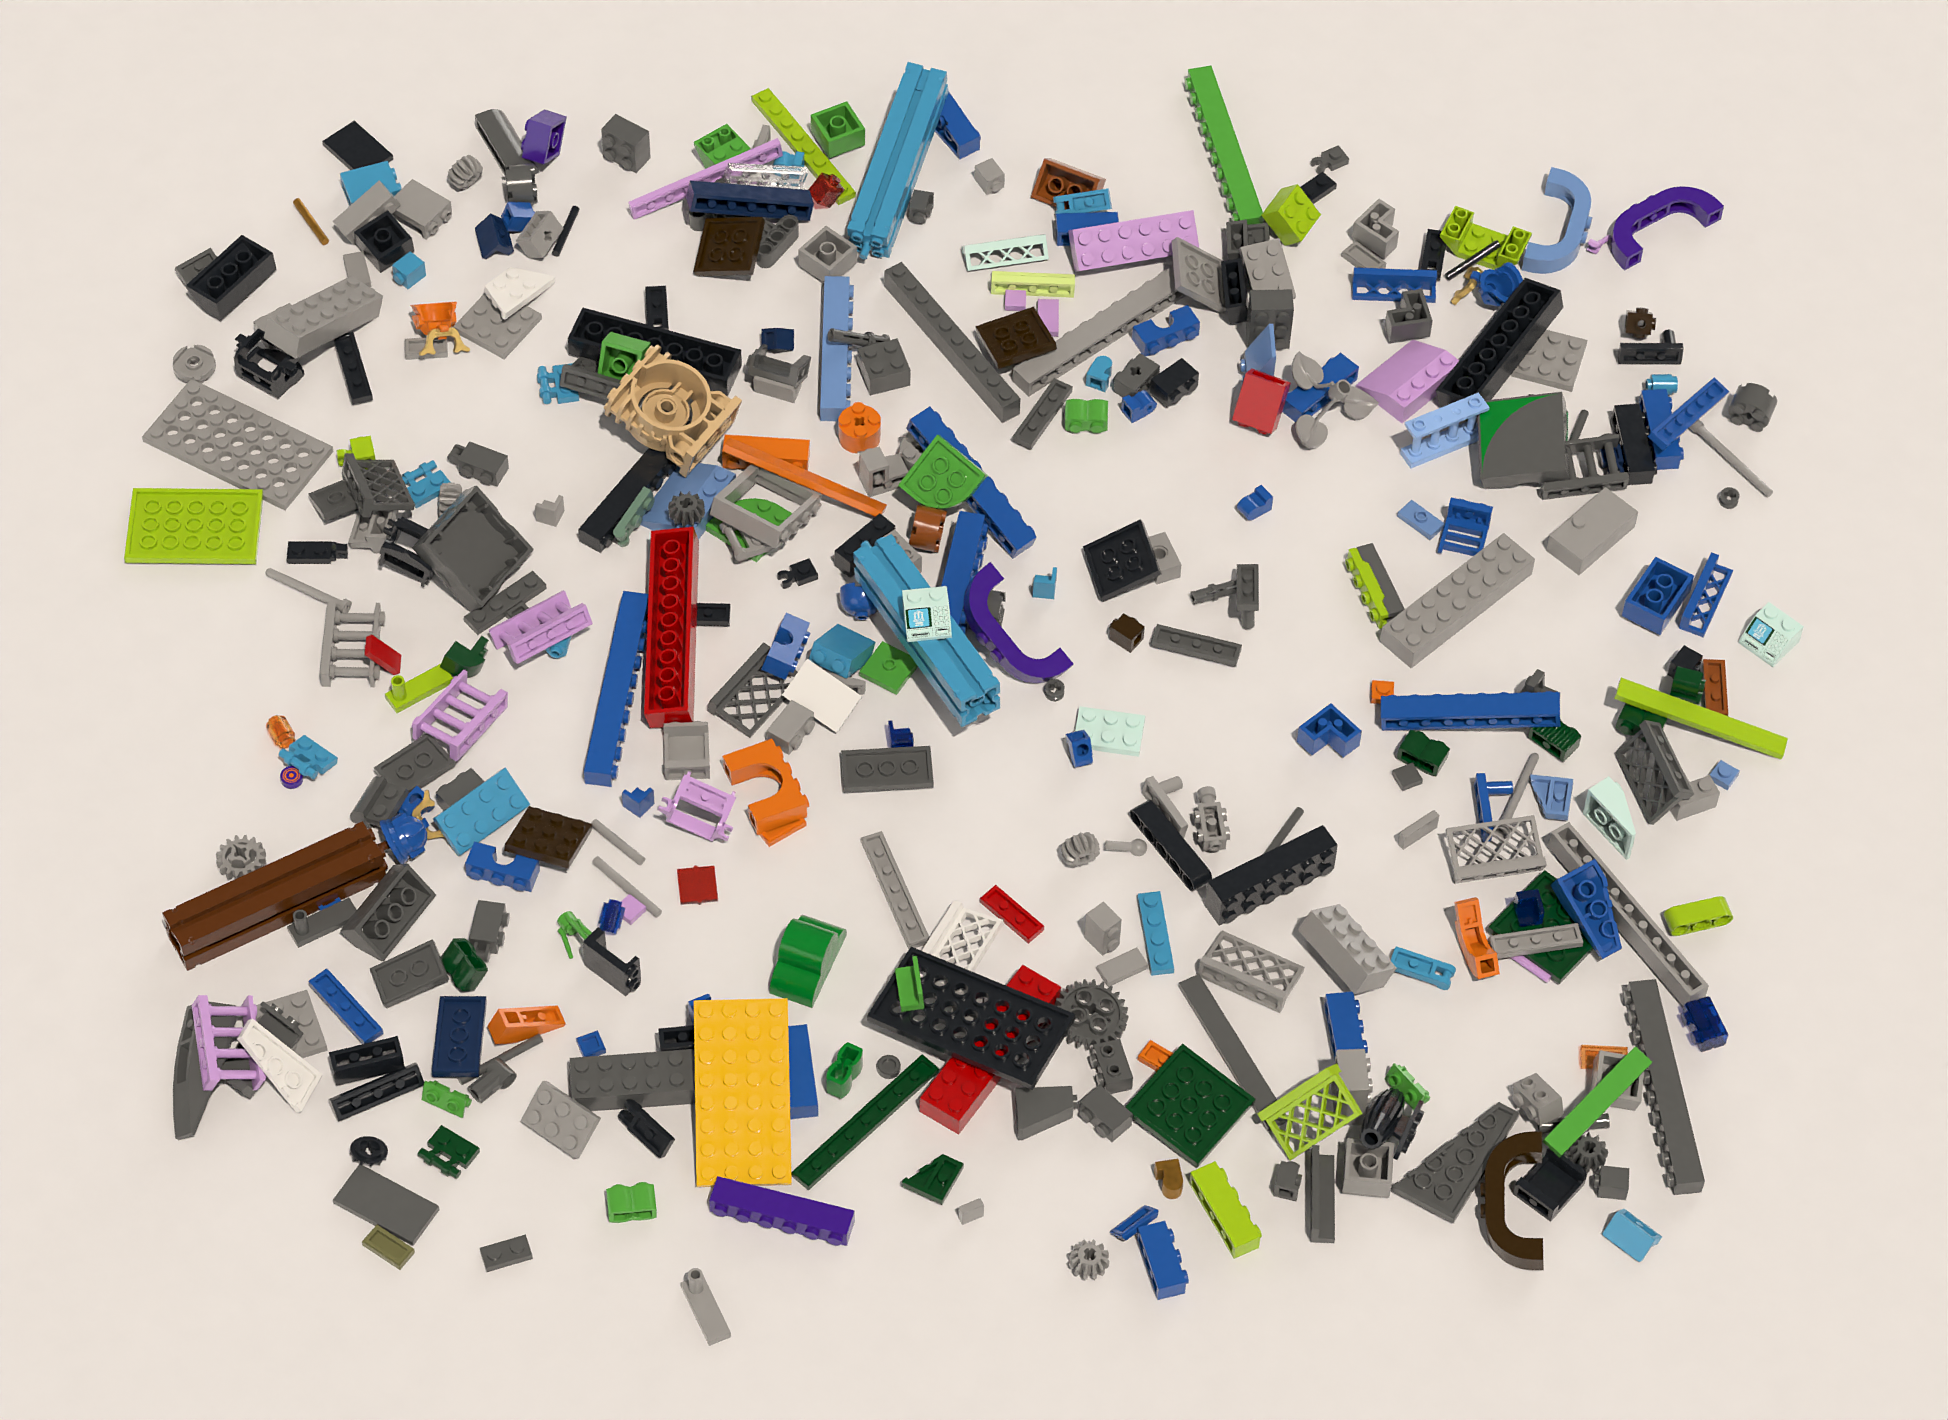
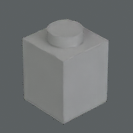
[974,158,1005,195]

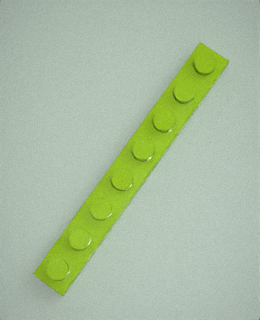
[751,88,856,205]

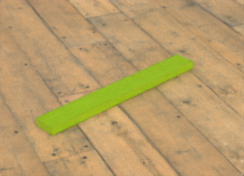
[1614,677,1788,759]

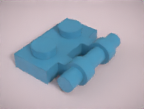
[537,363,579,404]
[402,460,450,508]
[278,735,338,779]

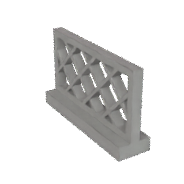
[1446,815,1547,884]
[1197,930,1305,1013]

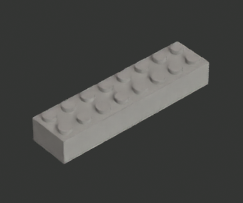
[1380,533,1535,668]

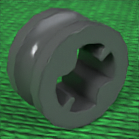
[1719,487,1740,509]
[1045,679,1065,702]

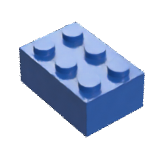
[1622,556,1694,635]

